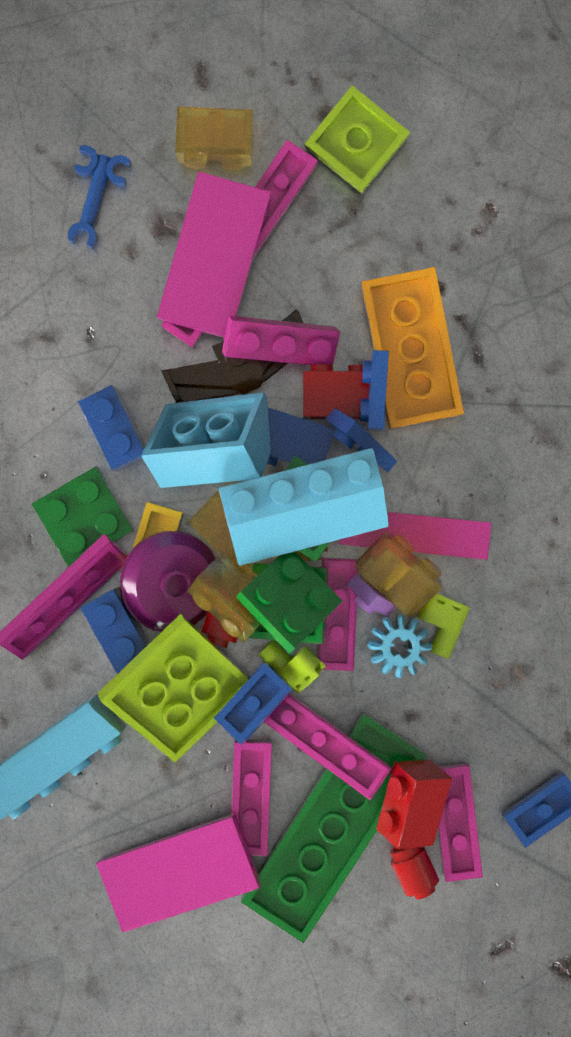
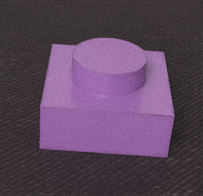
[347,573,398,617]

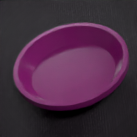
[120,531,220,632]

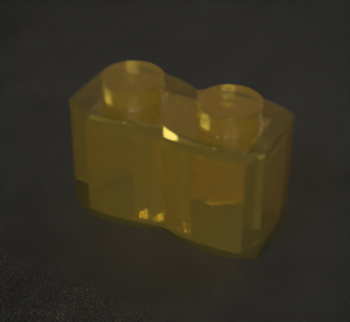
[356,531,443,618]

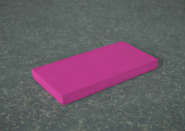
[157,171,271,338]
[96,814,261,933]

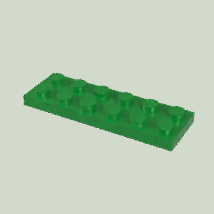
[241,712,426,943]

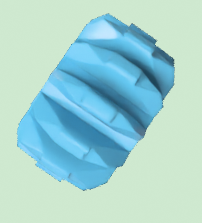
[367,614,432,678]

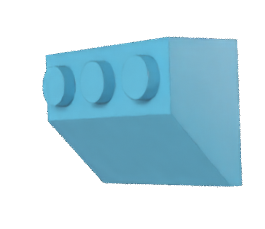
[141,392,271,488]

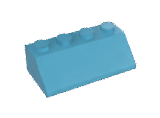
[218,448,389,566]
[0,694,126,821]

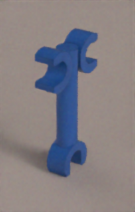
[68,145,132,249]

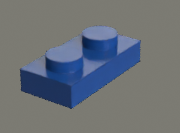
[360,350,389,432]
[325,408,397,472]
[214,662,294,745]
[502,772,571,848]

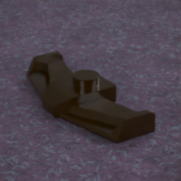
[161,309,303,403]

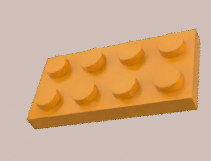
[361,267,464,430]

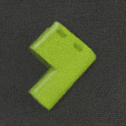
[417,591,470,659]
[258,640,326,694]

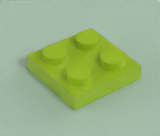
[305,85,410,194]

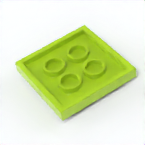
[97,614,250,762]

